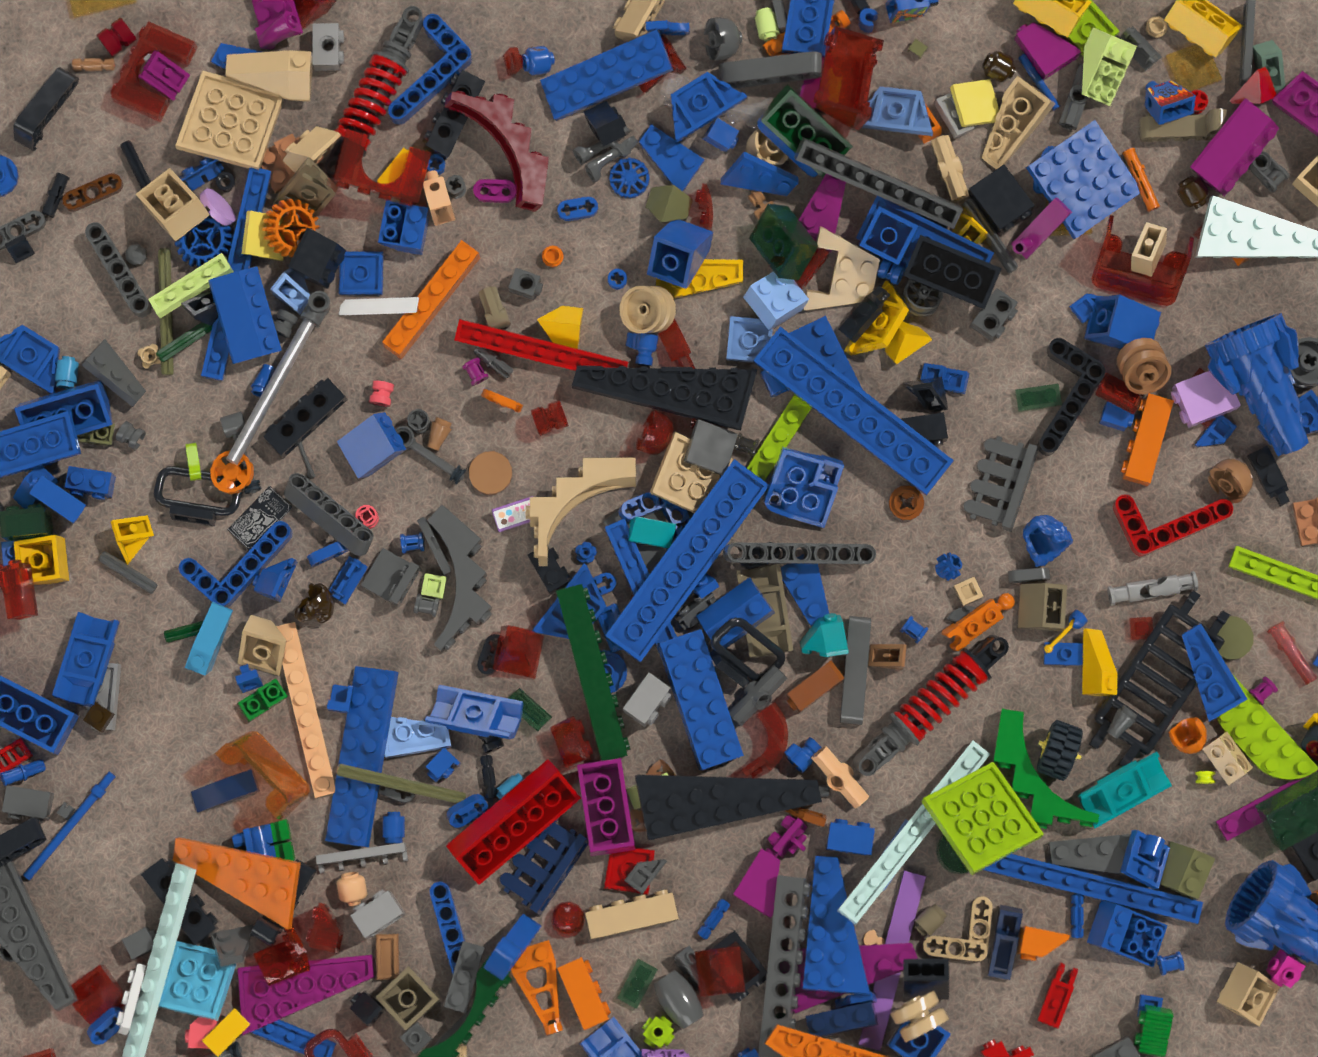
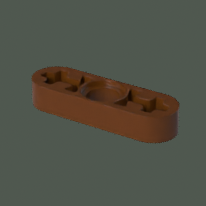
[62,173,123,212]

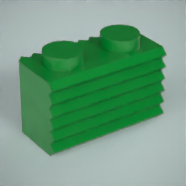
[1134,1004,1174,1057]

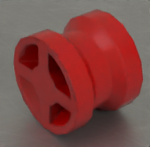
[1191,90,1208,115]

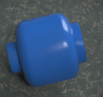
[521,46,555,75]

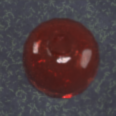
[636,410,674,455]

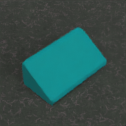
[628,517,676,549]

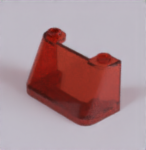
[813,26,884,131]

